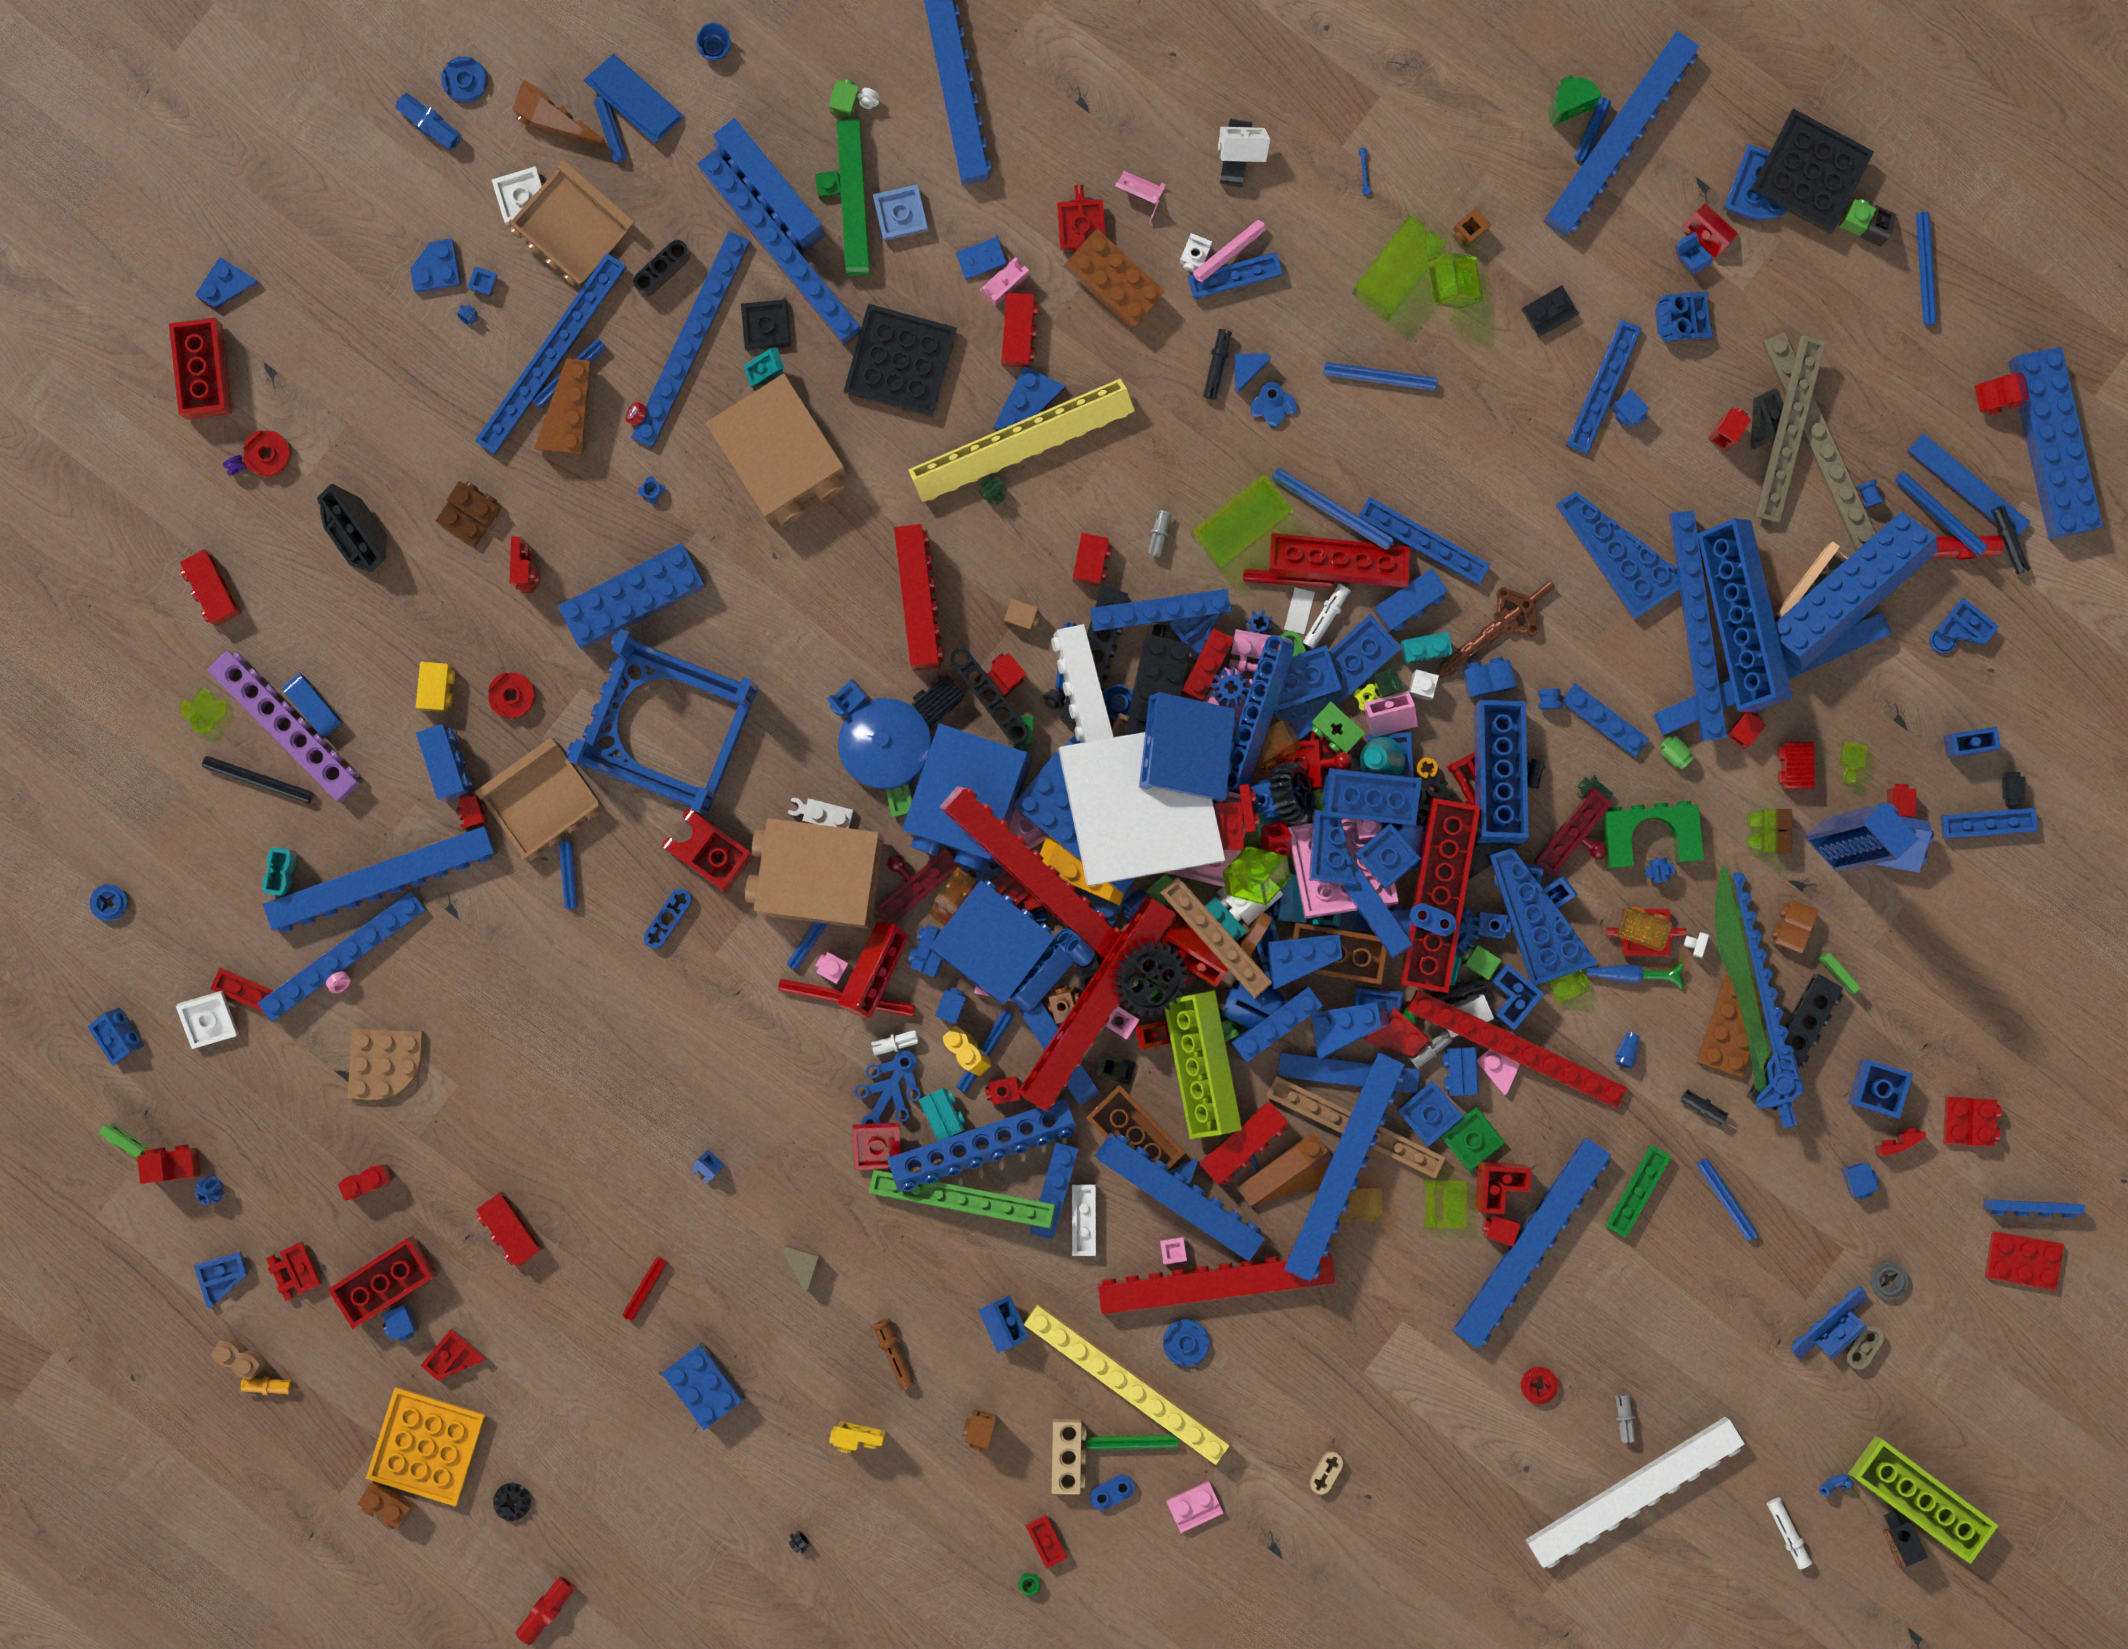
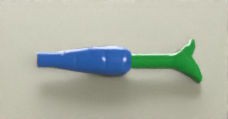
[1586,962,1684,990]

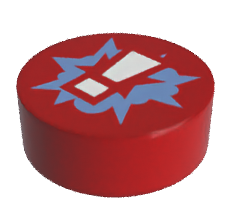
[626,402,646,426]

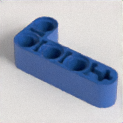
[1009,928,1095,1012]

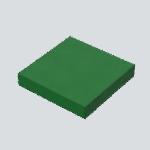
[1440,1107,1506,1173]

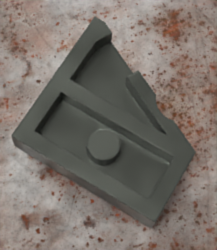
[1750,388,1784,449]

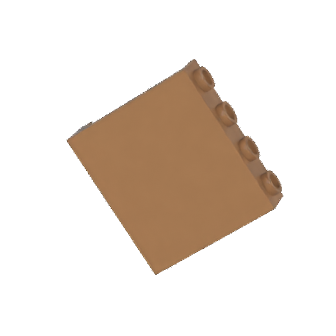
[508,160,634,286]
[475,737,603,861]

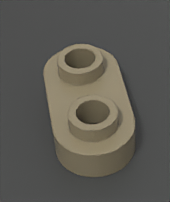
[1845,1325,1884,1370]

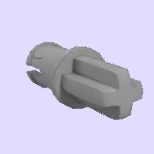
[1148,510,1172,557]
[1409,1031,1452,1069]
[1615,1395,1635,1443]

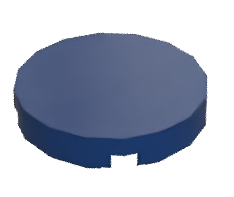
[441,56,488,103]
[1163,1319,1209,1366]

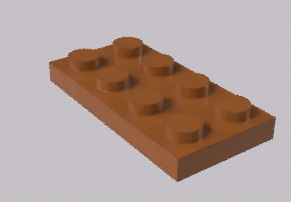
[1696,974,1763,1077]

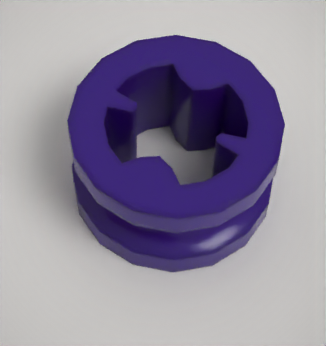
[223,455,247,476]

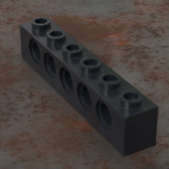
[1060,585,1131,725]
[1747,974,1843,1111]

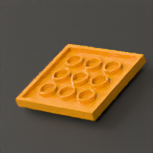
[366,1386,486,1507]

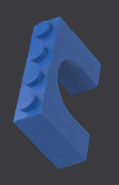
[1229,987,1323,1062]

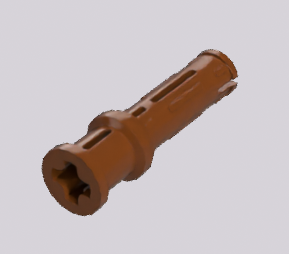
[870,1318,915,1390]

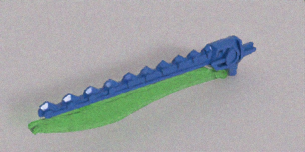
[1715,866,1805,1129]

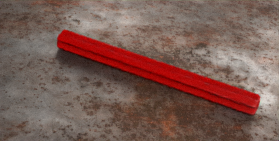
[778,979,916,1017]

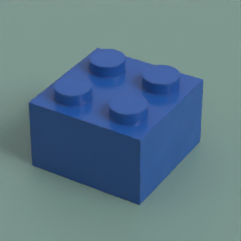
[1848,1059,1913,1119]

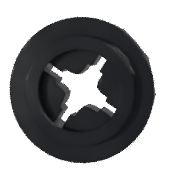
[493,1483,531,1521]

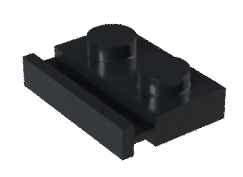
[1521,285,1579,338]

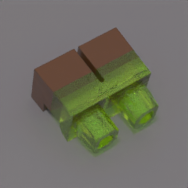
[1747,809,1792,854]

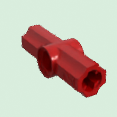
[1931,534,2003,560]
[515,1576,576,1646]

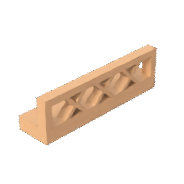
[1774,541,1848,621]

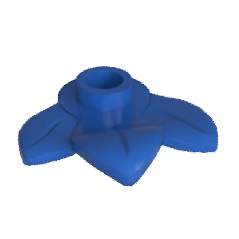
[1251,382,1297,428]

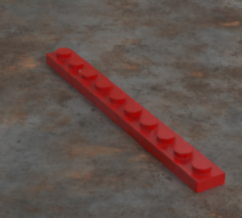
[1407,989,1627,1108]

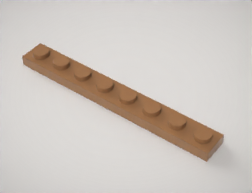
[1266,1076,1446,1179]

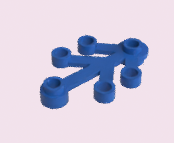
[854,1050,921,1124]

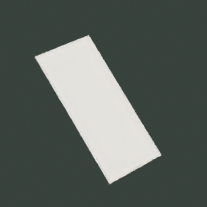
[1284,587,1315,634]

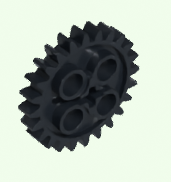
[1112,940,1188,1017]

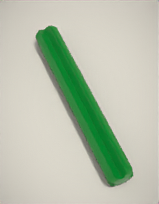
[1086,1435,1179,1450]

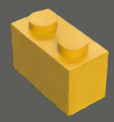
[416,662,455,712]

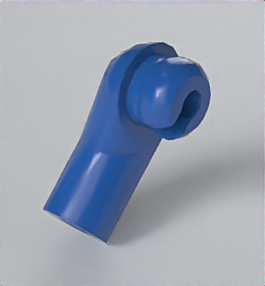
[1819,1474,1854,1497]

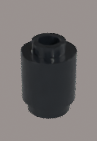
[2002,772,2027,805]

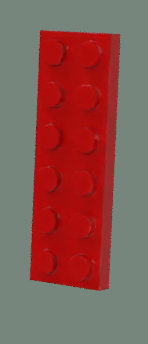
[1268,533,1410,588]

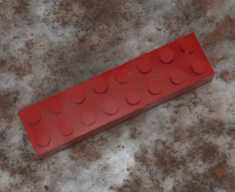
[1399,798,1480,993]

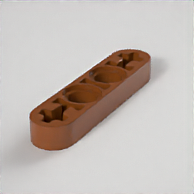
[1219,912,1272,990]

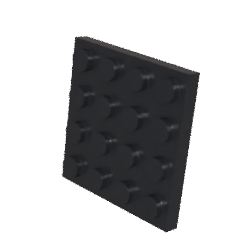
[1750,108,1874,234]
[843,304,957,417]

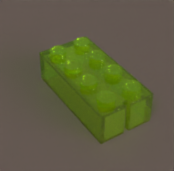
[1352,215,1447,321]
[1191,474,1294,571]

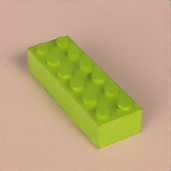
[1165,991,1242,1139]
[1848,1436,1998,1564]

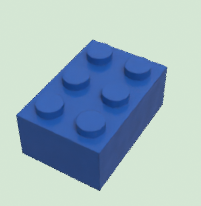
[416,724,474,803]
[661,1342,745,1430]

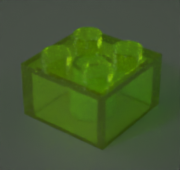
[1428,252,1484,309]
[1223,846,1290,905]

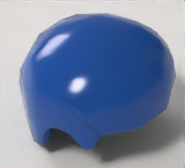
[696,22,731,61]

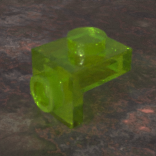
[1549,970,1589,1003]

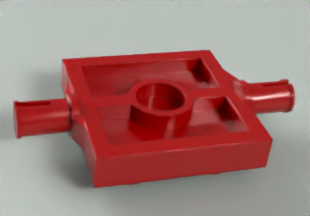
[1057,185,1105,251]
[1605,909,1687,956]

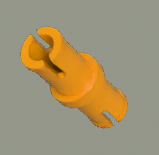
[241,1376,291,1395]

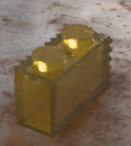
[1616,906,1673,952]

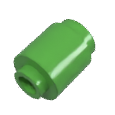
[1659,736,1694,770]

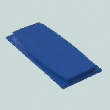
[584,53,684,144]

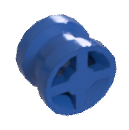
[1537,689,1562,710]

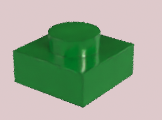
[815,170,841,199]

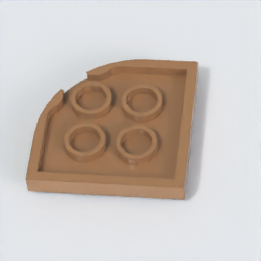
[347,1029,424,1100]

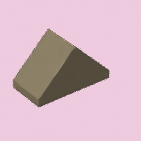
[783,1245,820,1291]

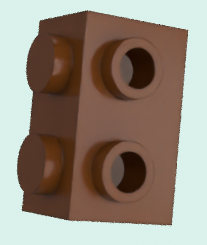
[962,1409,996,1451]
[357,1481,416,1529]

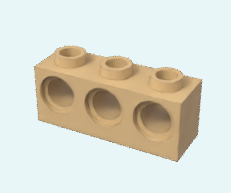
[1052,1419,1086,1494]

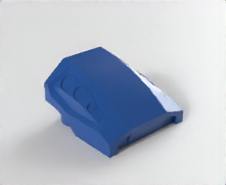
[1655,292,1714,342]

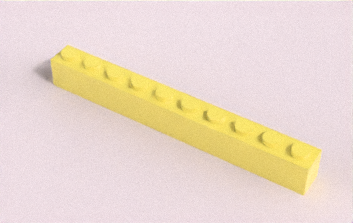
[908,379,1134,503]
[1024,1303,1230,1465]

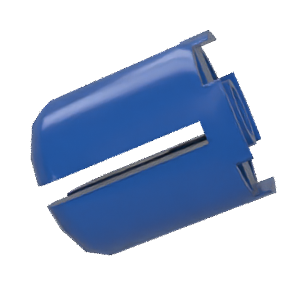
[1219,980,1285,1029]

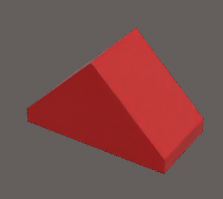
[1135,1020,1171,1050]

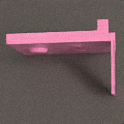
[1115,171,1166,223]

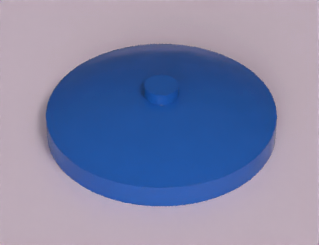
[838,698,931,790]

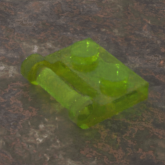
[1423,1180,1467,1228]

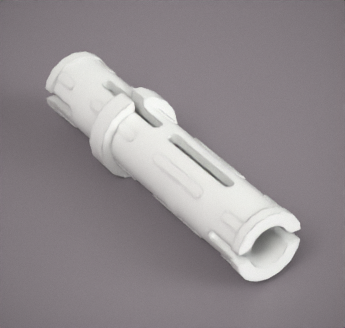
[1302,584,1351,650]
[1766,1497,1812,1569]

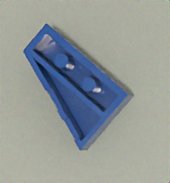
[1267,934,1342,990]
[1311,1001,1390,1059]

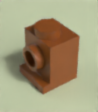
[1453,208,1491,247]

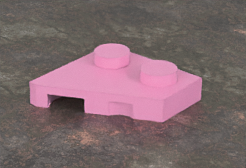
[1477,1031,1520,1095]

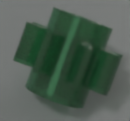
[979,476,1007,505]

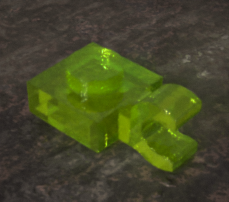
[1839,741,1868,784]

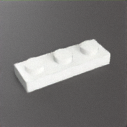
[1072,1184,1096,1256]

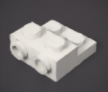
[1217,867,1283,925]

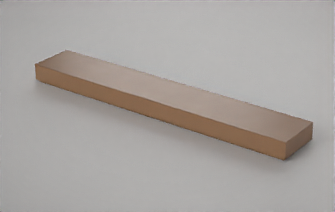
[1160,877,1272,999]

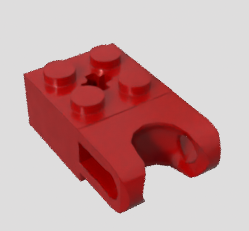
[661,809,754,894]

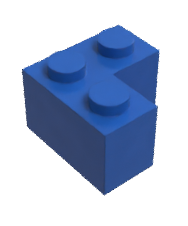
[1489,964,1544,1030]

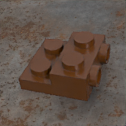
[435,481,501,547]

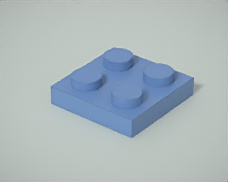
[873,184,928,241]

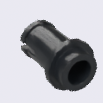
[1527,758,1546,789]

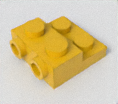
[829,1421,886,1453]

